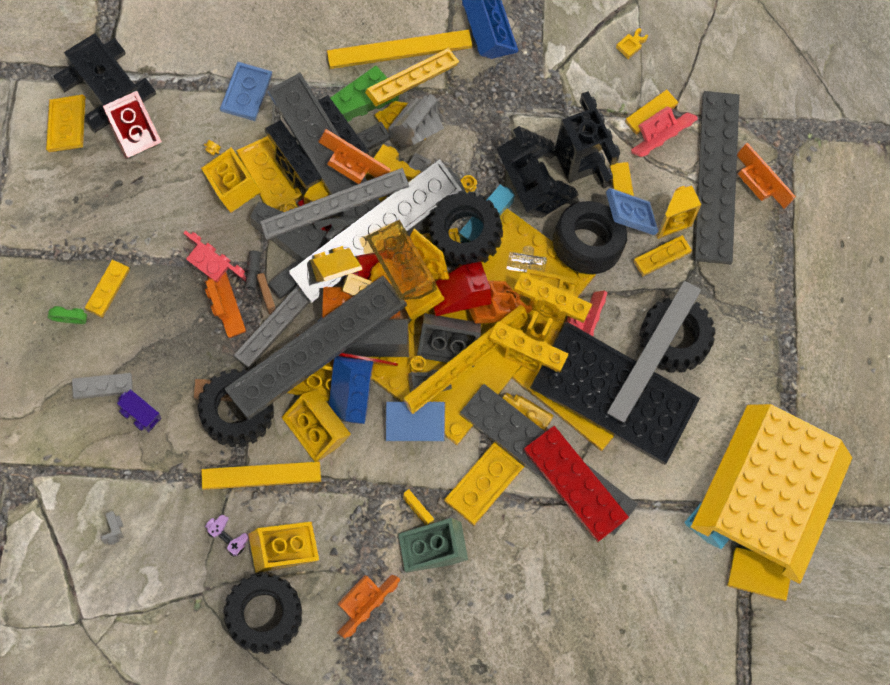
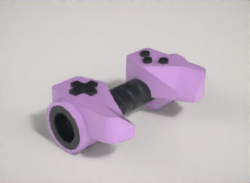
[205,515,249,557]

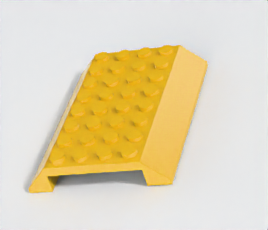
[690,404,852,584]

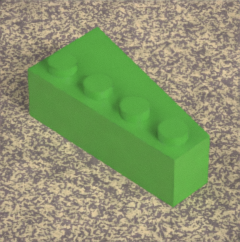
[331,66,399,122]

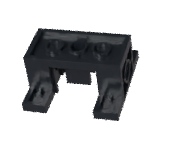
[53,33,156,133]
[555,91,620,189]
[265,95,369,189]
[496,126,580,218]

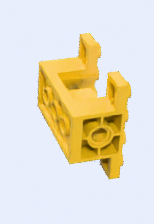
[489,272,592,373]

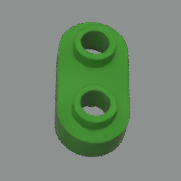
[47,306,87,324]

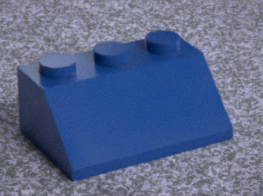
[329,356,373,424]

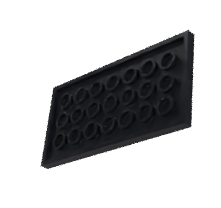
[530,321,700,465]

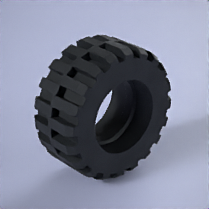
[429,191,503,267]
[639,296,716,373]
[197,369,274,448]
[223,572,303,654]

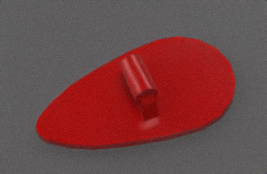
[338,353,398,367]

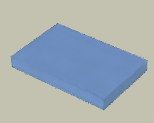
[220,62,273,121]
[606,188,658,235]
[386,402,445,441]

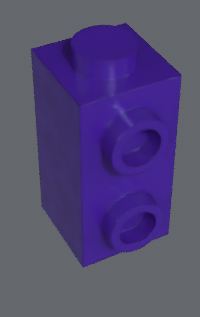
[117,389,162,433]

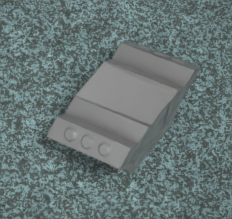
[388,94,444,147]

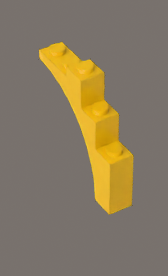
[304,144,422,204]

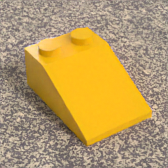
[201,147,261,213]
[310,246,362,282]
[248,522,319,573]

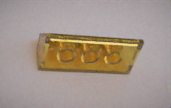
[366,219,437,300]

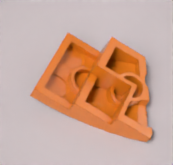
[469,281,533,323]

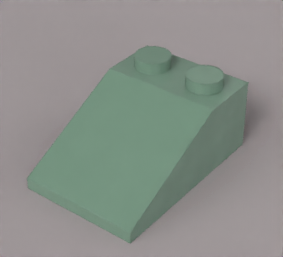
[398,518,468,573]

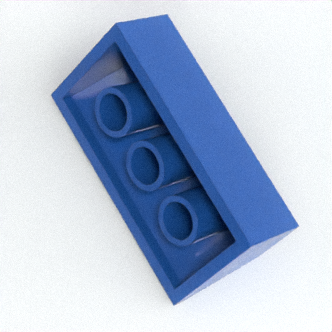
[462,0,519,59]

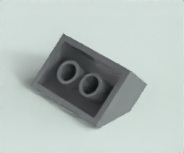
[417,313,481,367]

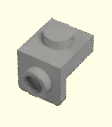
[101,511,123,545]

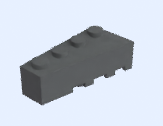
[250,201,327,262]

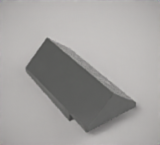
[343,319,410,357]

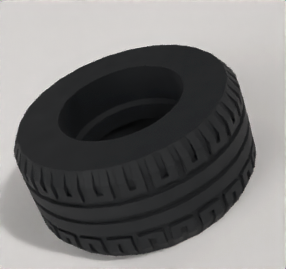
[552,201,627,275]

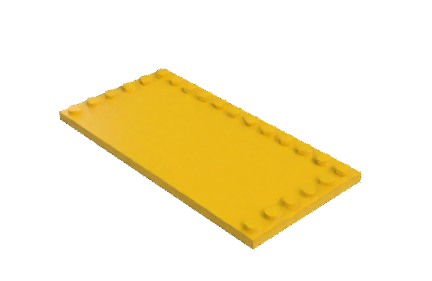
[371,208,596,446]

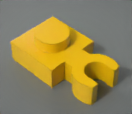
[616,28,648,60]

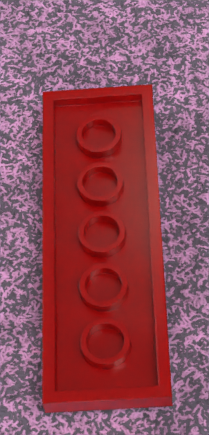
[523,425,629,542]

